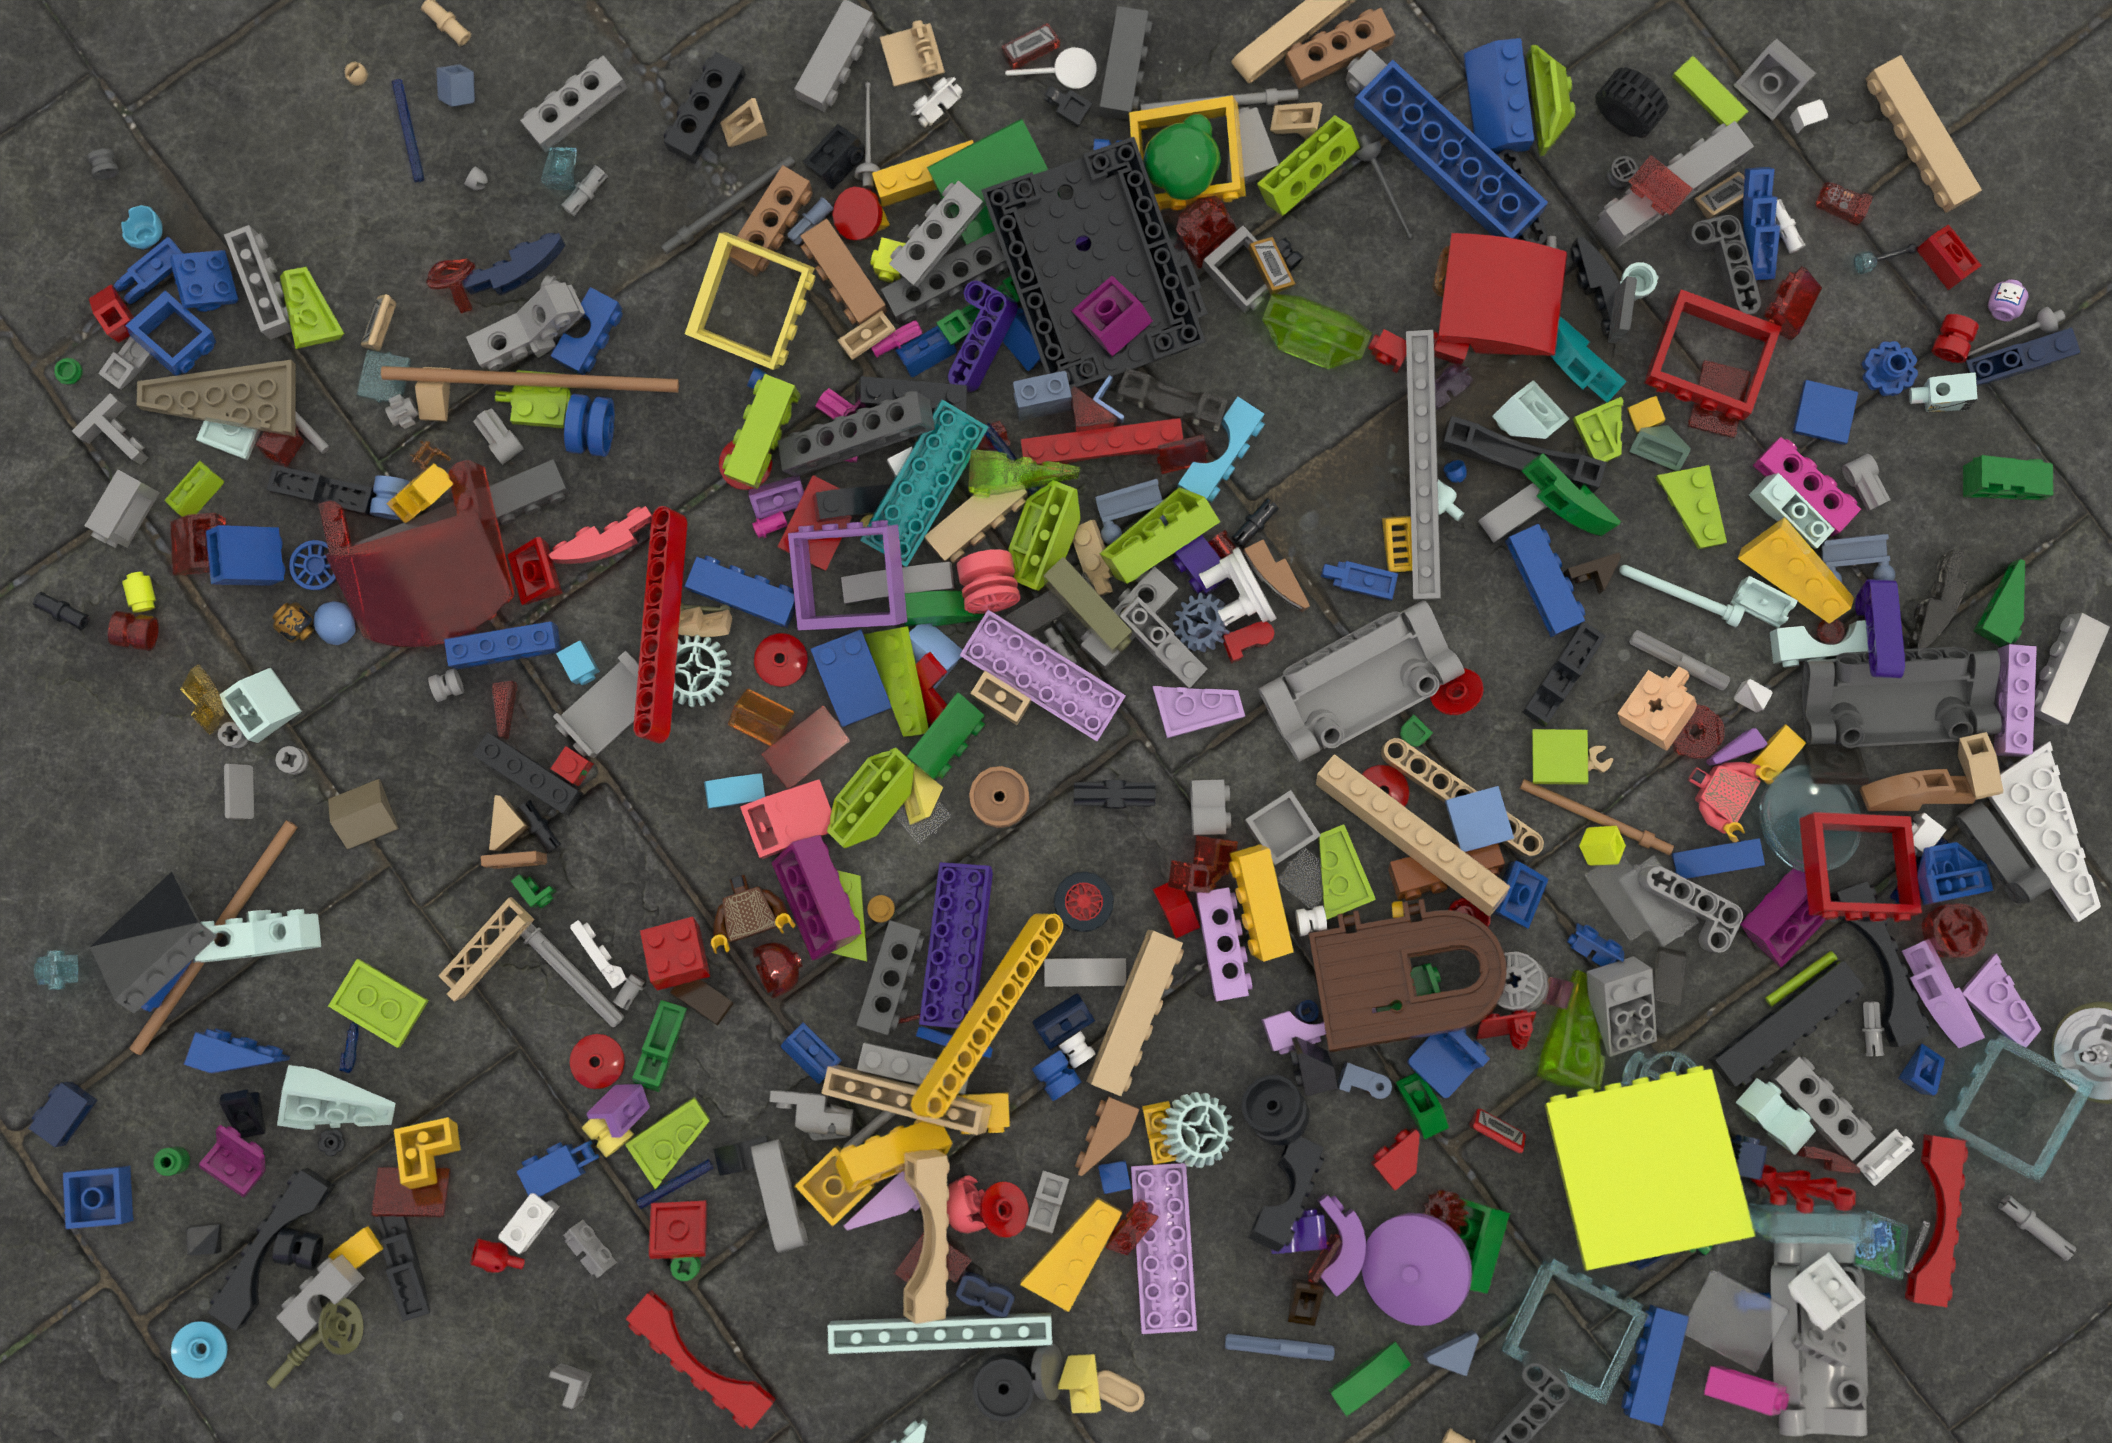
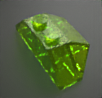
[1262,294,1372,369]

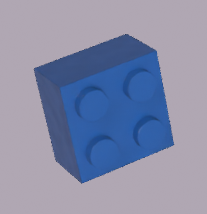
[63,1166,133,1229]

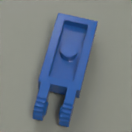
[114,237,184,304]

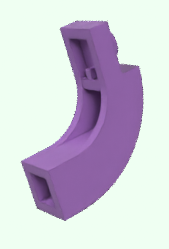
[1316,1194,1366,1297]

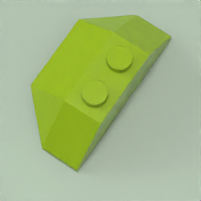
[1526,45,1575,156]
[1008,480,1080,591]
[827,748,914,848]

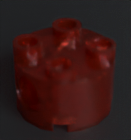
[1922,903,1989,958]

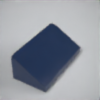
[1032,993,1095,1050]

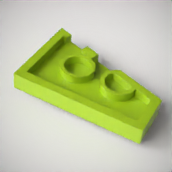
[280,267,344,349]
[1655,465,1727,549]
[1318,824,1376,920]
[831,870,868,962]

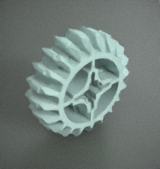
[673,635,732,707]
[1160,1092,1234,1168]

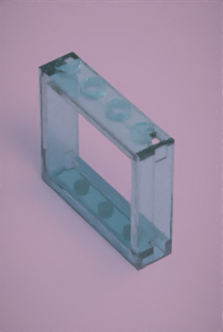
[1943,1034,2095,1184]
[1747,1204,1874,1244]
[1500,1259,1649,1405]

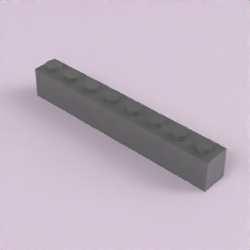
[354,459,570,578]

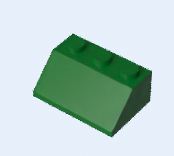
[907,693,986,781]
[1440,1194,1510,1294]

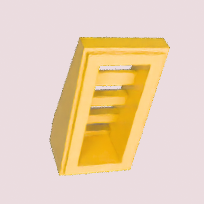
[1382,516,1412,572]

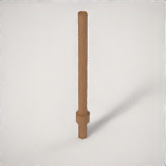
[1519,779,1674,855]

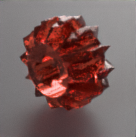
[1422,1190,1469,1234]

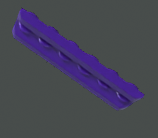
[919,862,993,1029]

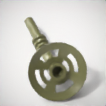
[267,1298,363,1389]

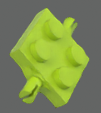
[495,370,571,428]

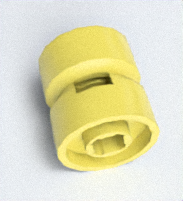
[582,1119,634,1158]

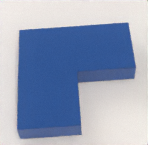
[916,1026,993,1058]

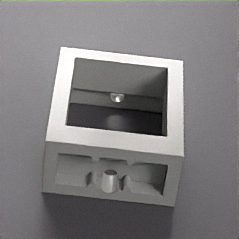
[1202,226,1269,313]
[85,470,160,548]

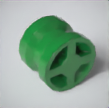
[671,1257,701,1281]

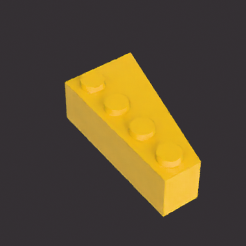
[1020,1197,1122,1312]

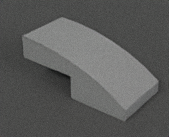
[98,337,153,390]
[1026,1171,1069,1235]

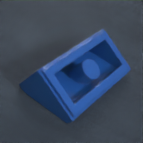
[895,326,957,377]
[781,1022,842,1084]

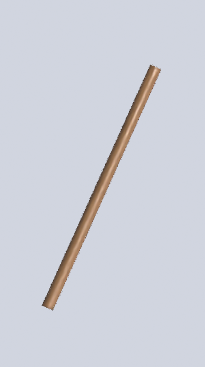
[381,366,679,393]

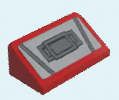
[1469,1108,1526,1153]

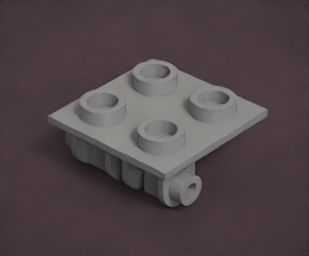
[1791,1304,1851,1368]

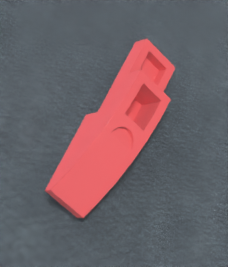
[548,506,652,564]

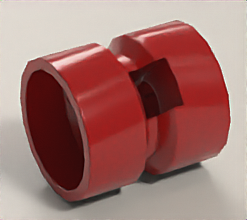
[1932,314,1979,363]

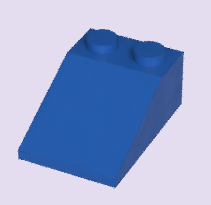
[811,630,892,727]

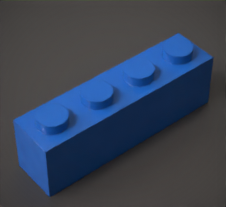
[1505,524,1585,637]
[685,556,796,629]
[1622,1304,1689,1426]

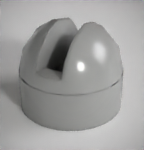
[465,167,488,190]

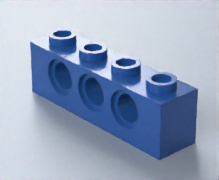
[444,621,561,670]

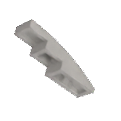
[841,562,955,605]

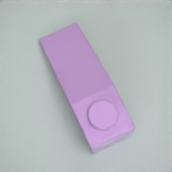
[844,1171,920,1230]

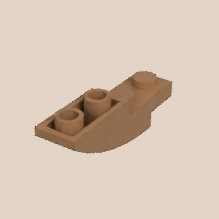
[1860,769,1976,811]

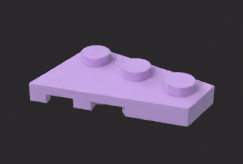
[1152,686,1245,739]
[1961,954,2041,1050]

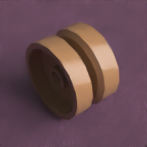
[969,766,1030,828]

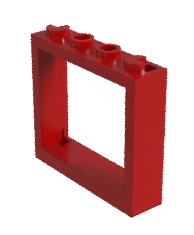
[1644,289,1781,421]
[1799,812,1922,922]

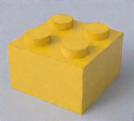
[795,1145,875,1227]

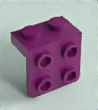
[199,1125,265,1198]

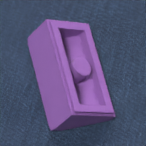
[748,476,804,519]

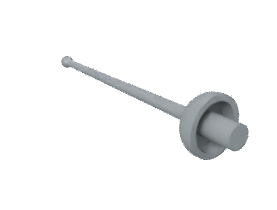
[855,82,880,189]
[1968,307,2065,356]

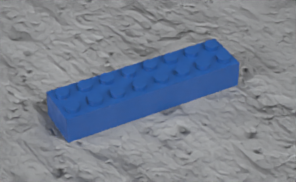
[1354,60,1548,239]

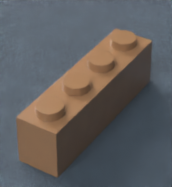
[800,219,887,326]

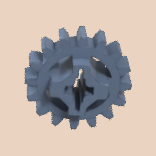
[1173,593,1232,652]

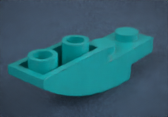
[1551,316,1627,403]

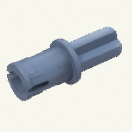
[787,197,834,245]

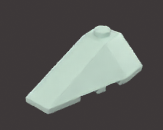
[277,1065,396,1130]

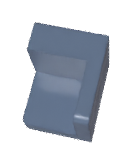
[437,64,475,106]

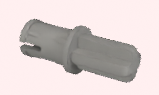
[1862,1001,1885,1056]

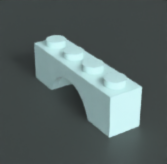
[1770,620,1868,667]

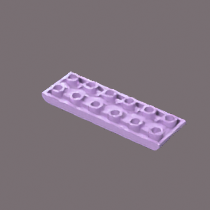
[960,610,1126,741]
[1131,1163,1197,1334]

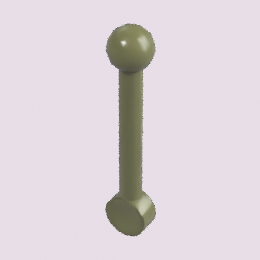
[680,602,731,612]

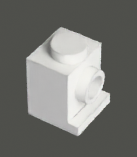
[1912,813,1946,857]

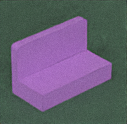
[586,1084,650,1138]

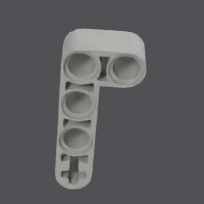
[1638,866,1743,952]
[751,1139,808,1253]

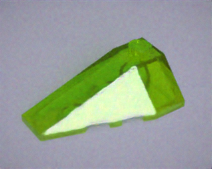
[968,449,1080,498]
[1537,969,1605,1092]

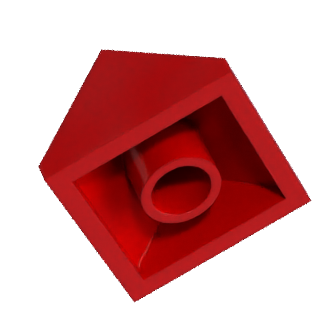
[1917,224,1982,290]
[508,537,562,605]

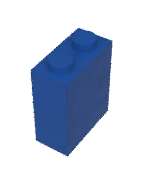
[206,525,285,586]

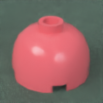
[947,1175,987,1233]

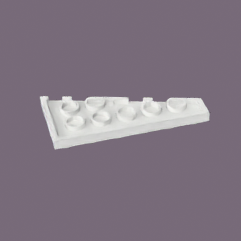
[1988,741,2101,922]

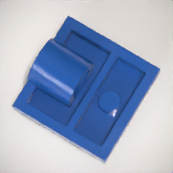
[170,250,238,312]

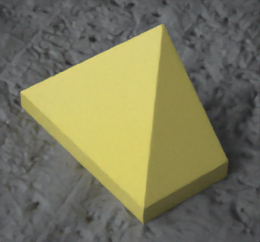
[904,765,943,825]

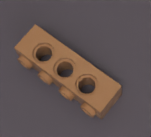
[1285,8,1395,89]
[728,165,813,277]

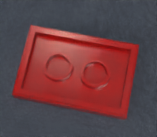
[777,475,852,571]

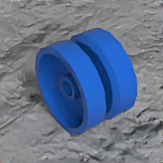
[564,394,615,457]

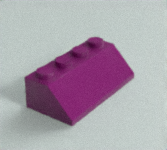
[772,835,862,961]

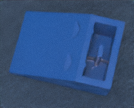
[184,1028,290,1073]

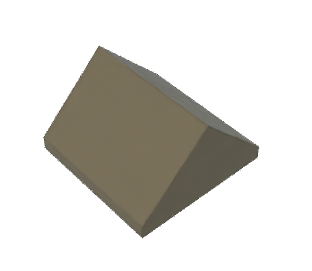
[328,779,399,849]

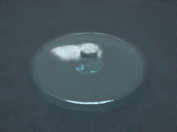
[1759,765,1862,872]

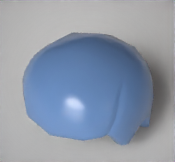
[314,601,356,645]

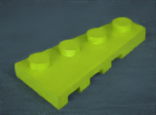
[864,626,929,737]

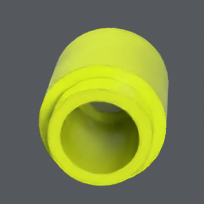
[122,572,156,613]

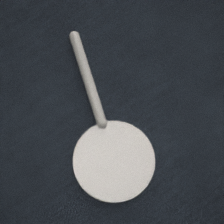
[1005,48,1096,89]

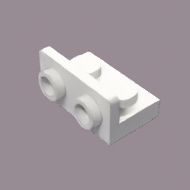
[499,1193,560,1254]

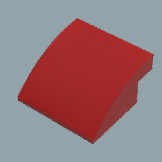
[1439,233,1567,356]

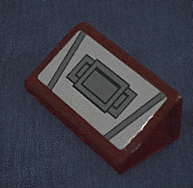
[1001,23,1060,70]

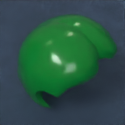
[1143,114,1221,200]

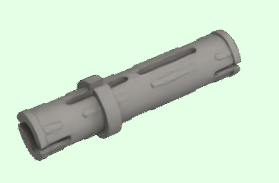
[1998,1195,2076,1261]

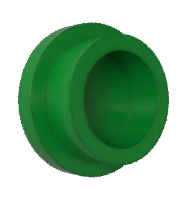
[54,358,82,385]

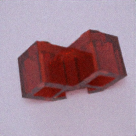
[1168,835,1238,893]

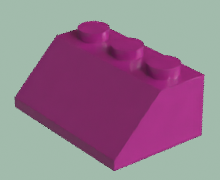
[1740,866,1832,968]

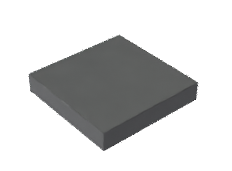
[1608,276,1637,344]

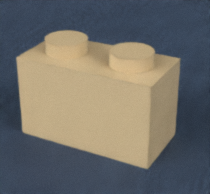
[970,671,1031,725]

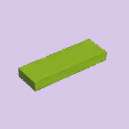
[1672,56,1748,126]

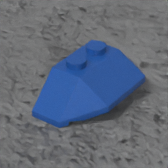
[1917,842,1994,905]

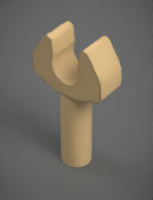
[1588,746,1613,773]

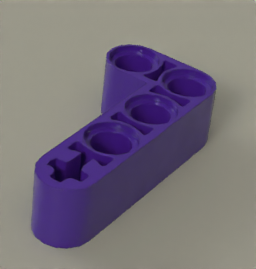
[948,280,1018,392]
[1855,579,1905,678]

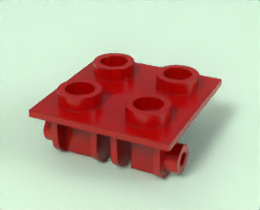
[1476,1010,1536,1050]

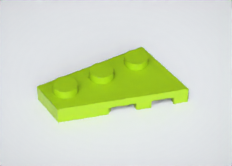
[625,1097,710,1190]

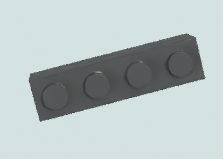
[1099,6,1152,121]

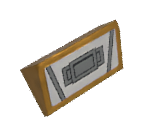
[1248,237,1295,296]

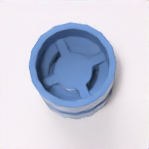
[370,476,409,520]

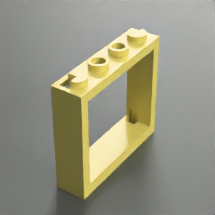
[685,232,815,370]

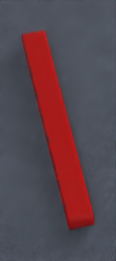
[633,506,687,744]

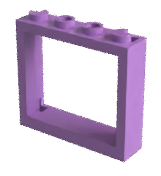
[788,520,907,630]

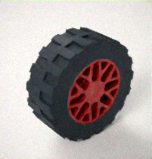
[1054,872,1114,932]

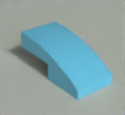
[704,773,765,809]

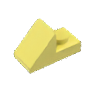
[1058,1354,1101,1413]

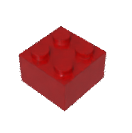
[640,917,710,991]

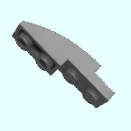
[1119,596,1207,688]

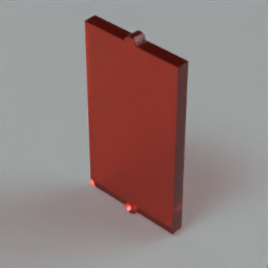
[761,705,850,790]

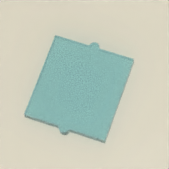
[357,350,411,403]

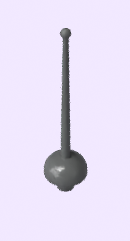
[1355,134,1413,239]

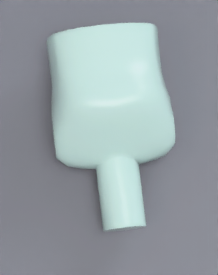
[1438,479,1464,521]

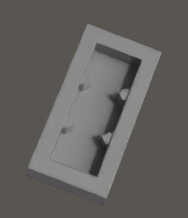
[72,393,149,465]

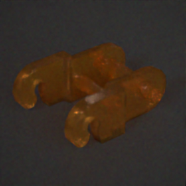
[410,441,451,471]

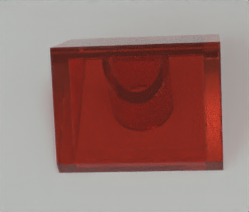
[1071,386,1118,432]

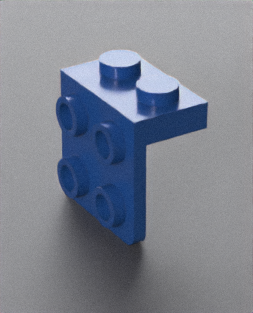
[1407,1029,1490,1099]

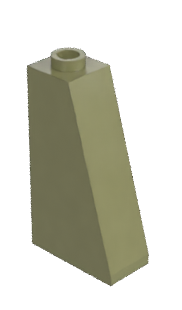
[1043,557,1132,654]

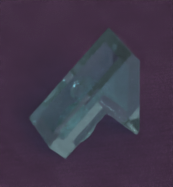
[541,147,578,190]

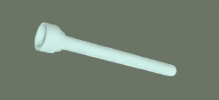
[1619,565,1745,627]

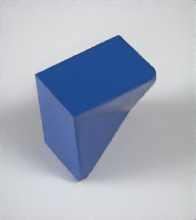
[1098,1160,1131,1194]

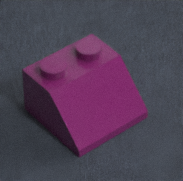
[1072,276,1153,357]

